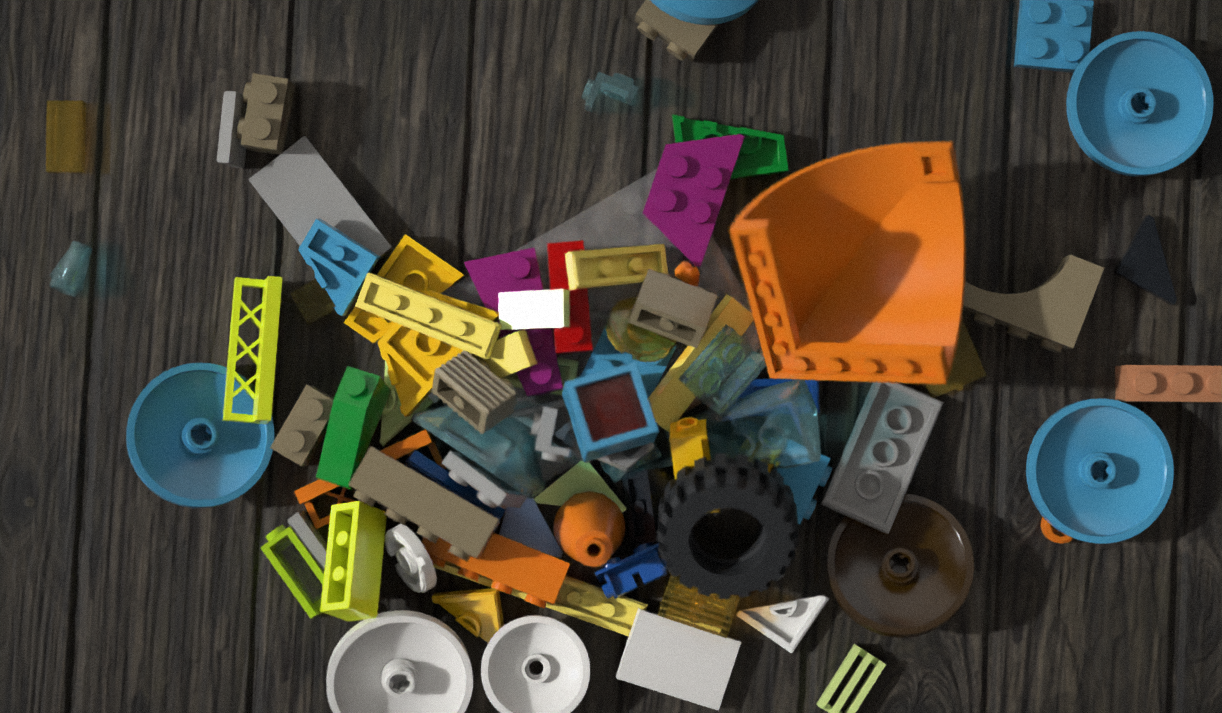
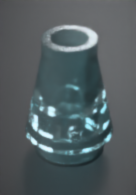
[49,241,93,297]

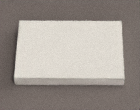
[615,608,741,711]

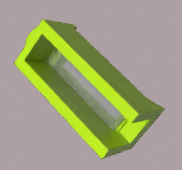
[260,525,324,619]

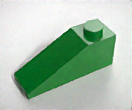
[316,366,391,490]

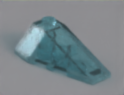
[664,379,821,469]

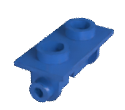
[595,542,668,599]

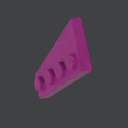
[464,247,563,397]

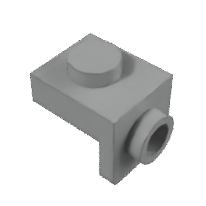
[531,406,572,463]

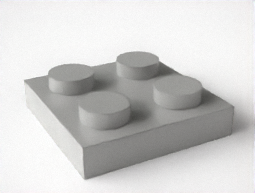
[442,451,528,509]

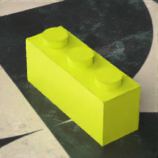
[320,501,387,622]

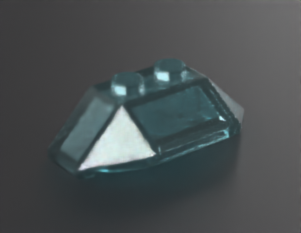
[411,404,545,499]

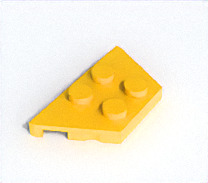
[377,290,499,417]

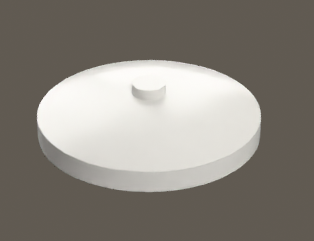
[326,610,473,713]

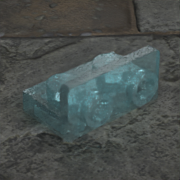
[679,325,766,416]

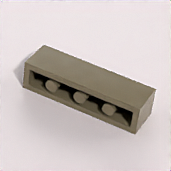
[348,447,501,562]

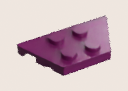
[642,134,744,268]

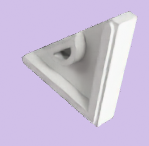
[736,594,829,653]

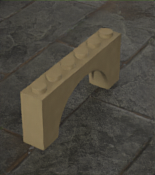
[963,255,1104,353]

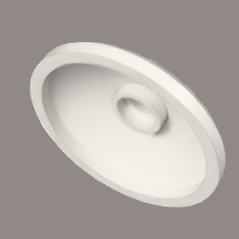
[481,615,590,713]

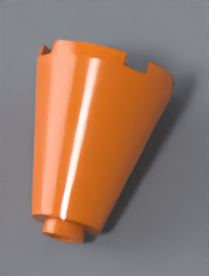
[553,491,625,567]

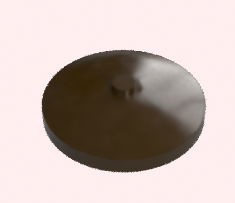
[827,494,974,638]

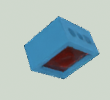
[562,362,658,462]

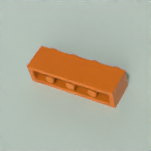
[421,533,571,609]

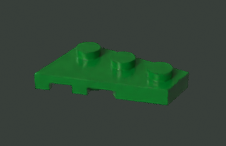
[672,114,789,180]

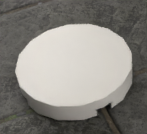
[385,524,437,593]

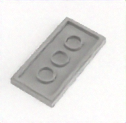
[248,136,393,260]
[821,382,944,534]

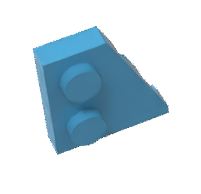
[298,218,380,316]

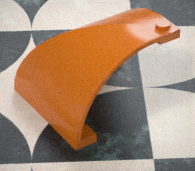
[730,142,966,384]

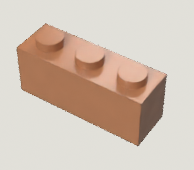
[1115,365,1222,403]

